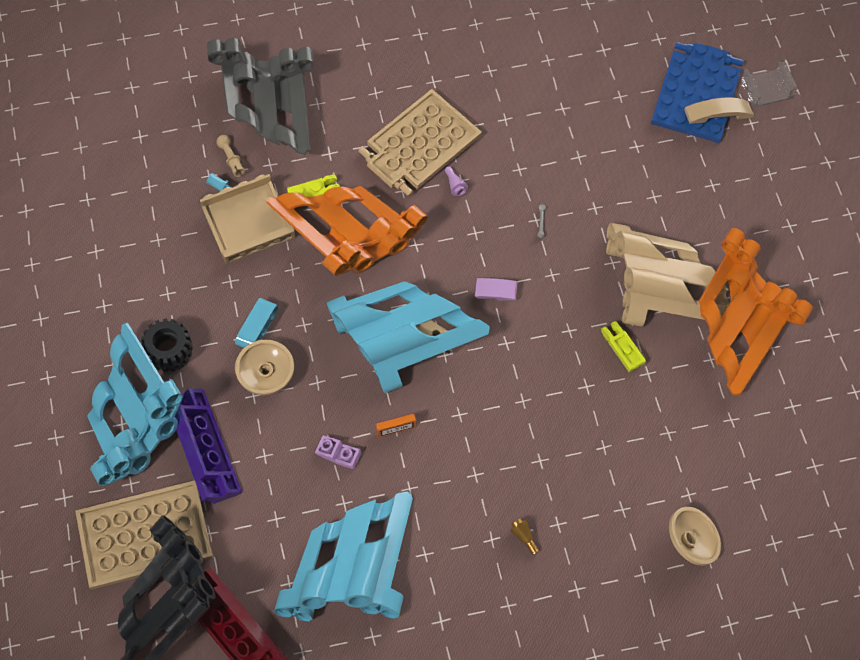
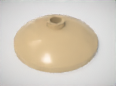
[235,340,294,395]
[669,507,721,566]

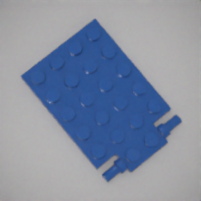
[651,42,744,143]

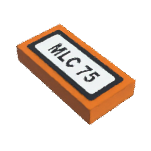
[376,414,416,438]

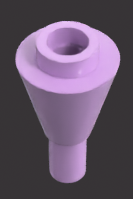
[445,167,468,196]

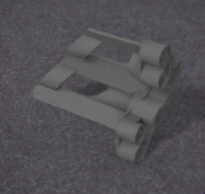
[207,38,314,155]

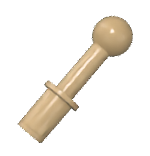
[217,135,245,177]

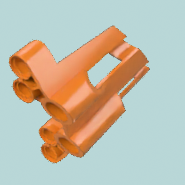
[266,186,428,276]
[698,228,813,395]

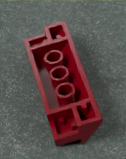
[199,568,288,660]

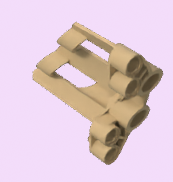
[606,223,729,327]

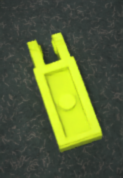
[287,174,340,197]
[601,321,646,373]

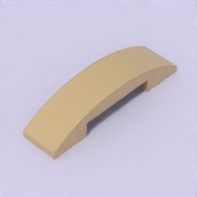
[684,98,754,124]

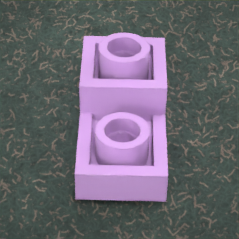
[475,278,517,301]
[315,436,362,470]

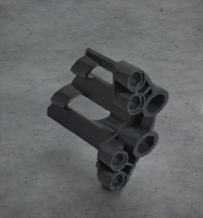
[118,515,216,660]

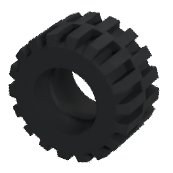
[141,318,193,372]

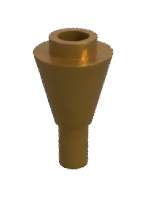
[510,518,539,555]

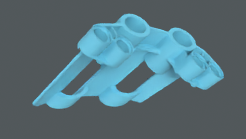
[87,323,183,486]

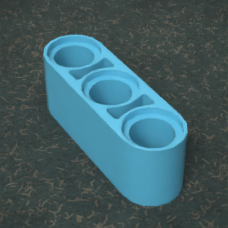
[235,298,278,348]

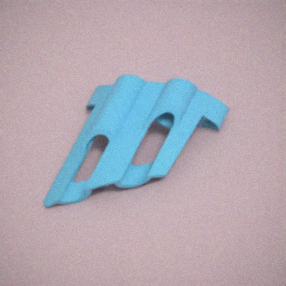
[326,281,490,394]
[274,492,413,621]

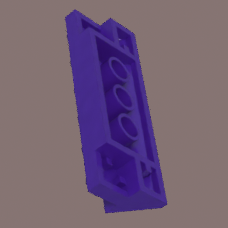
[175,389,242,504]

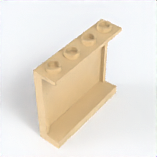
[200,174,295,264]

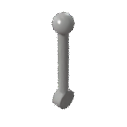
[537,204,546,238]

